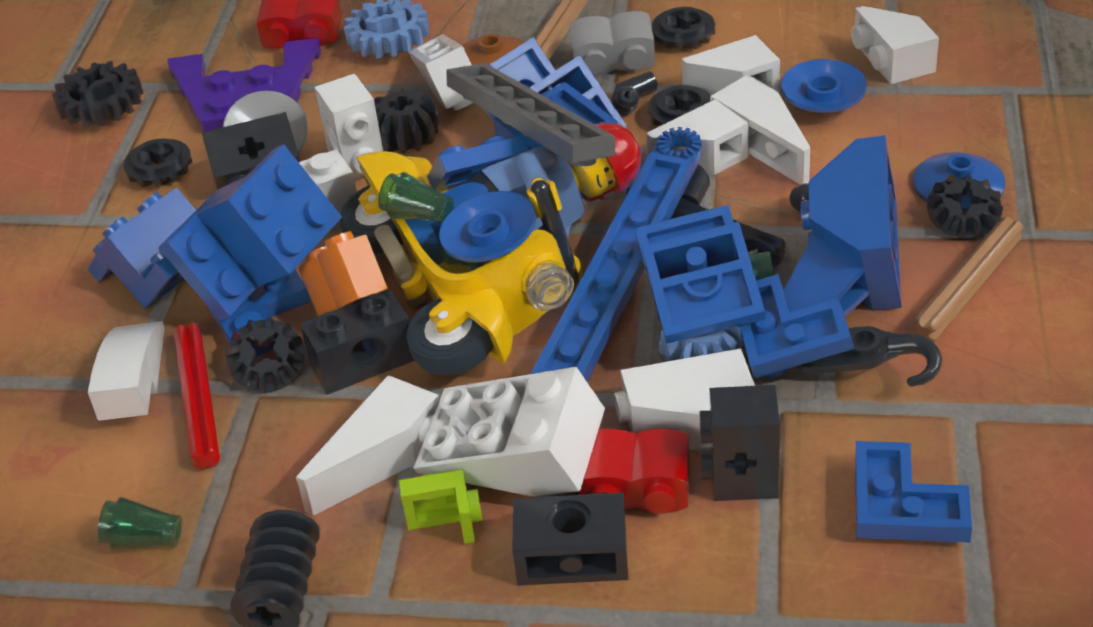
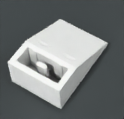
[414,367,605,497]

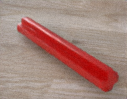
[174,322,220,470]

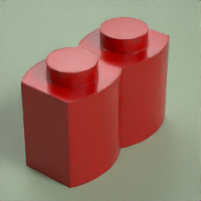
[256,0,342,49]
[579,429,690,514]

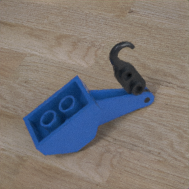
[763,135,943,387]

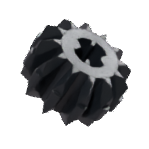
[374,87,440,154]

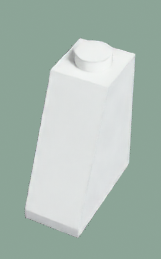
[614,348,755,451]

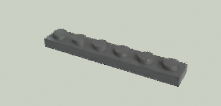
[446,63,615,166]

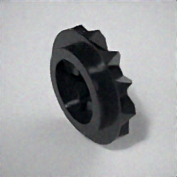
[652,7,715,51]
[648,85,711,125]
[123,139,193,187]
[927,172,1003,238]
[226,316,305,392]

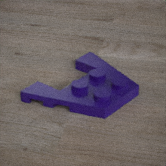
[167,38,321,132]

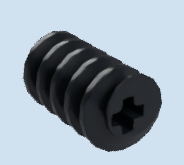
[230,510,320,627]

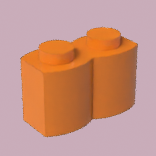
[299,231,388,316]

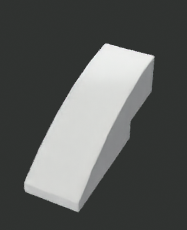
[88,321,164,421]

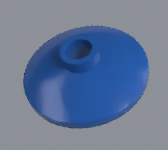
[781,59,867,113]
[913,152,1005,212]
[439,191,536,262]

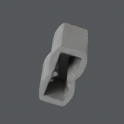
[570,11,656,76]

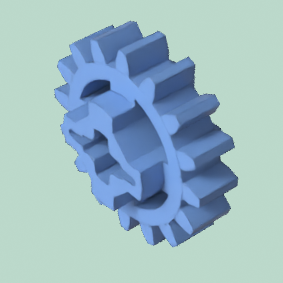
[344,0,430,58]

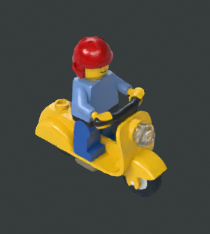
[339,122,642,376]

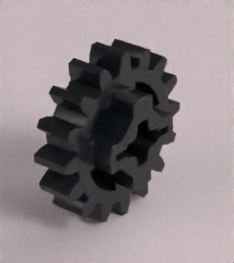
[52,61,144,127]

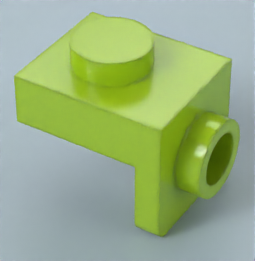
[399,469,482,544]

